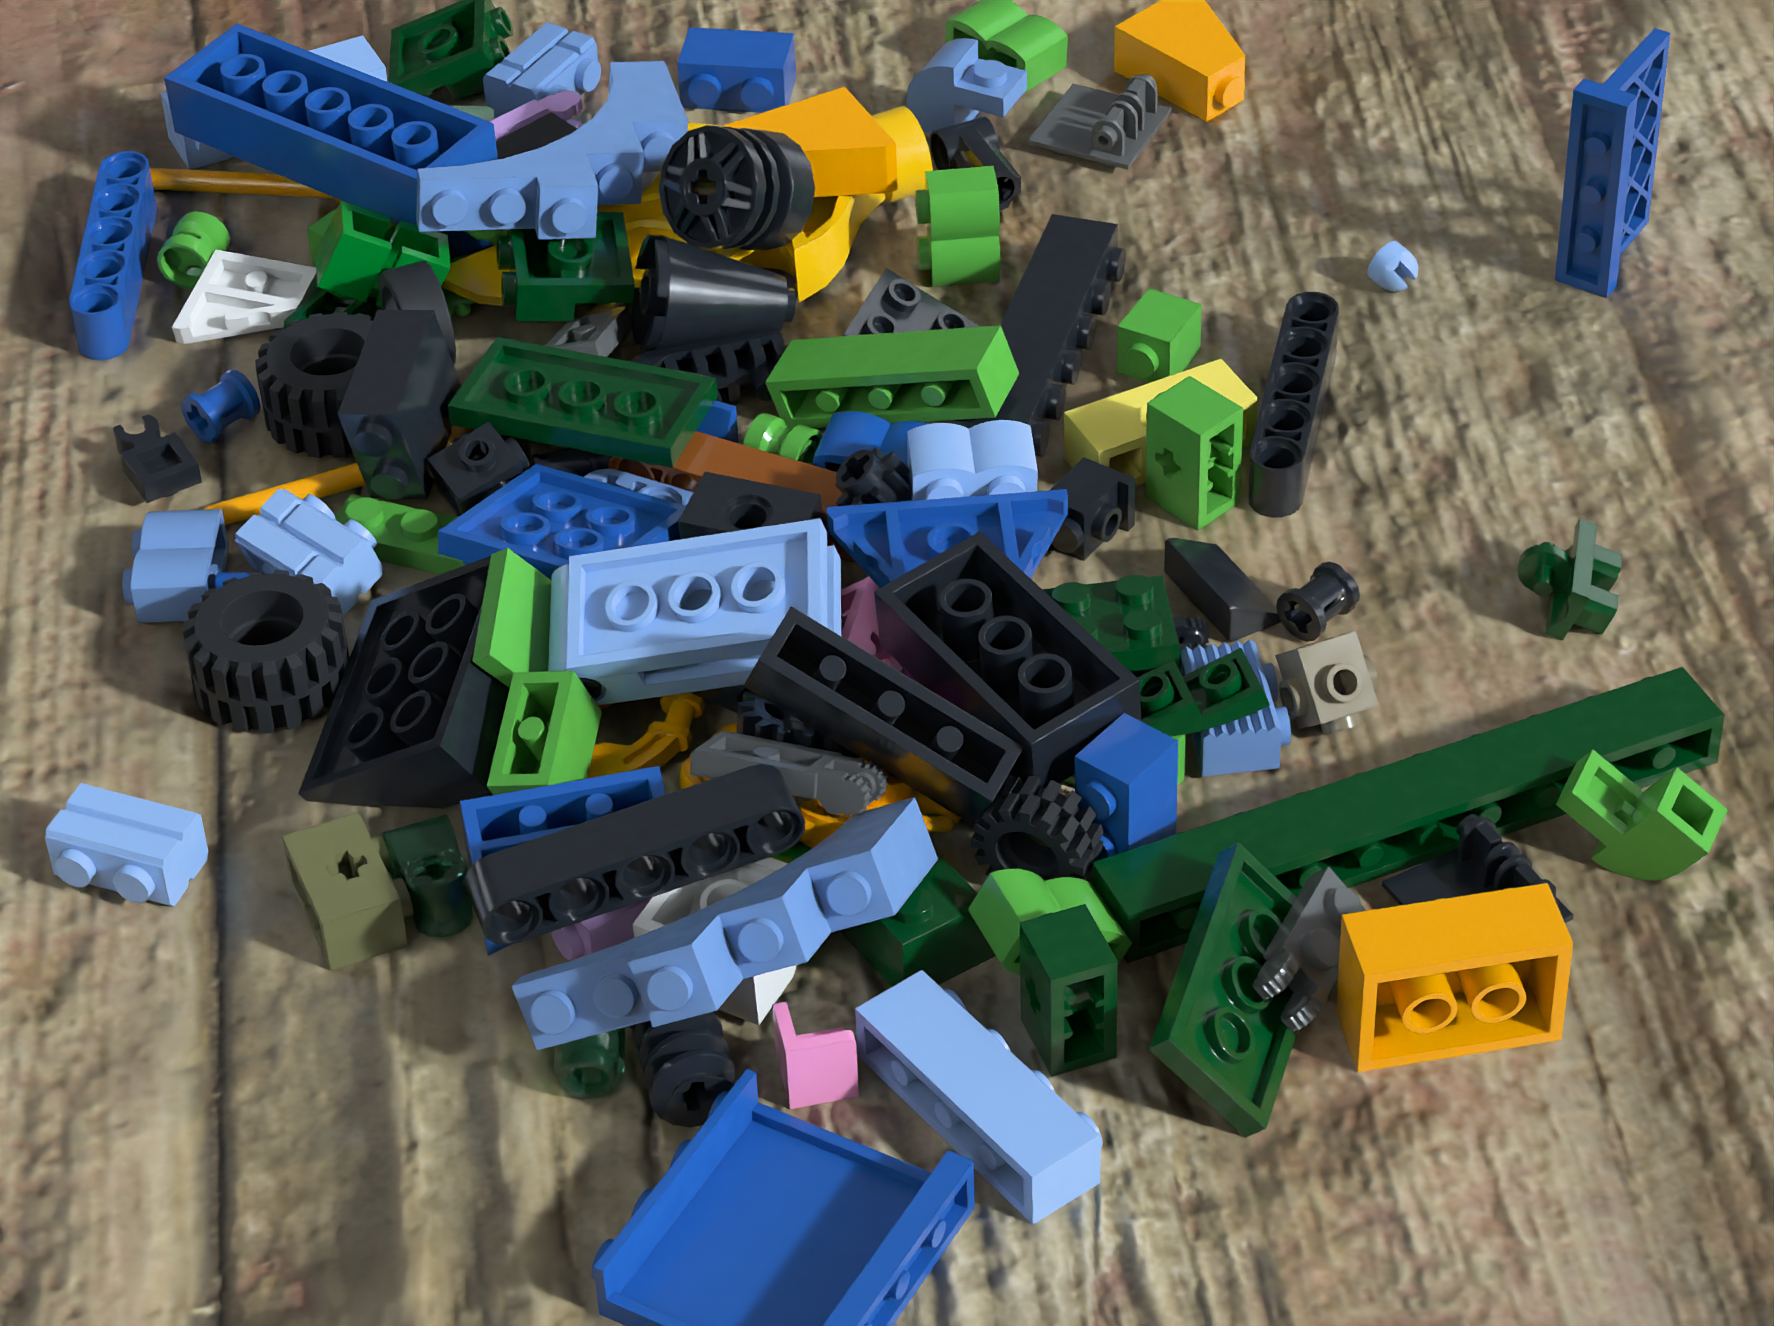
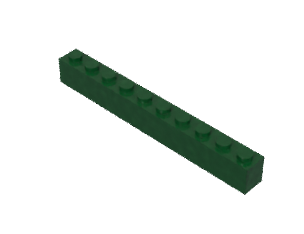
[1092,667,1725,963]

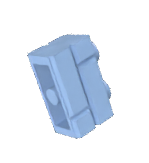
[234,488,384,616]
[45,783,208,907]

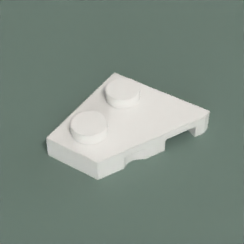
[172,250,321,344]

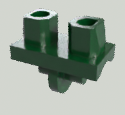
[1517,518,1622,640]

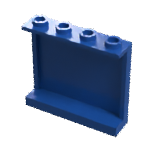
[591,1069,975,1326]

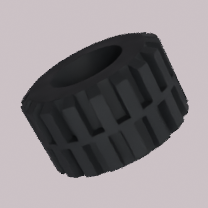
[255,312,373,458]
[183,570,350,733]

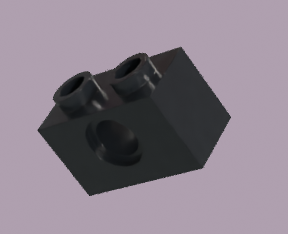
[678,472,824,540]

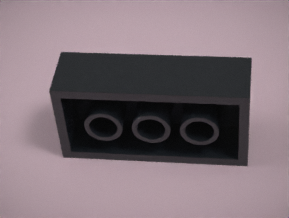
[874,531,1141,788]

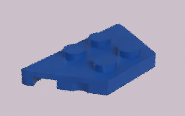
[827,489,1068,588]

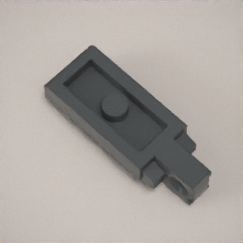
[545,303,633,357]

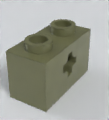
[282,812,413,971]

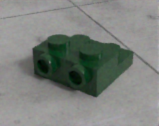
[388,0,513,101]
[496,212,635,323]

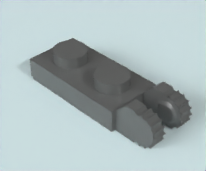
[690,730,889,817]
[1253,866,1367,1032]

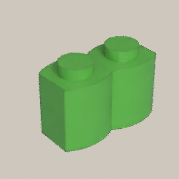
[945,0,1068,93]
[915,166,1000,287]
[968,869,1132,975]

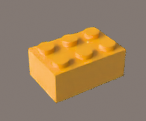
[1336,883,1573,1072]

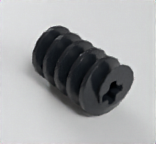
[630,1011,735,1128]

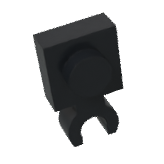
[113,414,202,503]

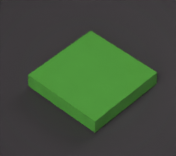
[473,548,551,688]

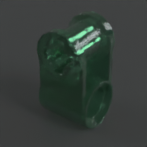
[381,814,474,938]

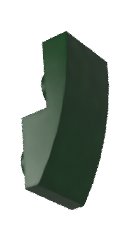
[1137,648,1270,737]

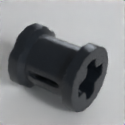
[1276,561,1360,642]

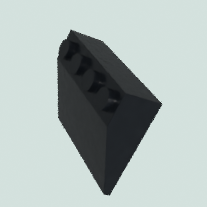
[298,556,510,809]

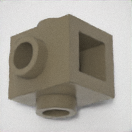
[1275,631,1379,735]

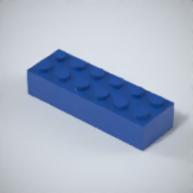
[164,23,498,225]

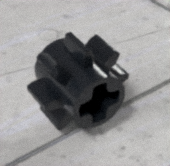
[835,447,912,506]

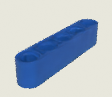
[69,151,157,360]

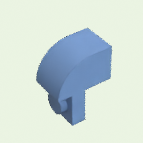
[906,38,1027,134]

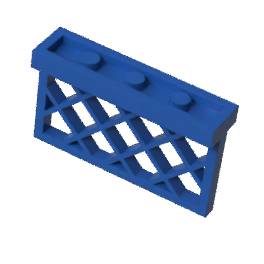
[1555,28,1671,298]

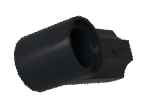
[930,117,1021,211]

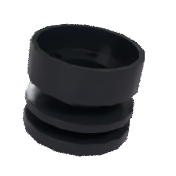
[659,125,815,251]

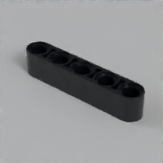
[1248,292,1339,518]
[465,764,805,945]

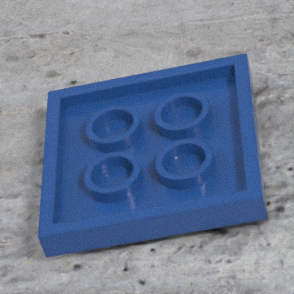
[438,464,686,580]

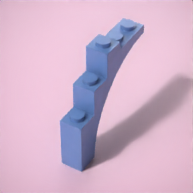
[416,61,688,239]
[512,797,938,1050]

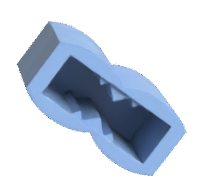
[907,420,1038,501]

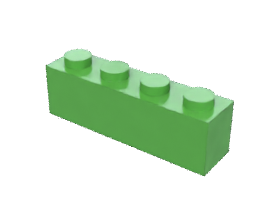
[765,325,1019,428]

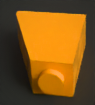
[1114,0,1245,122]
[723,87,898,197]

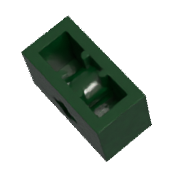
[1020,904,1118,1077]

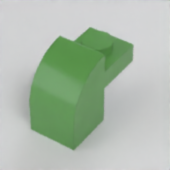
[1556,750,1728,880]

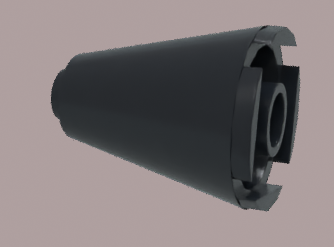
[631,234,796,351]

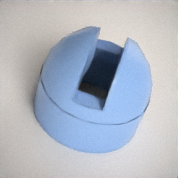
[1367,241,1418,292]

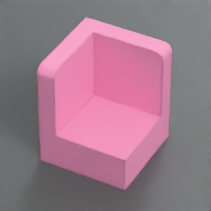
[772,1002,859,1109]

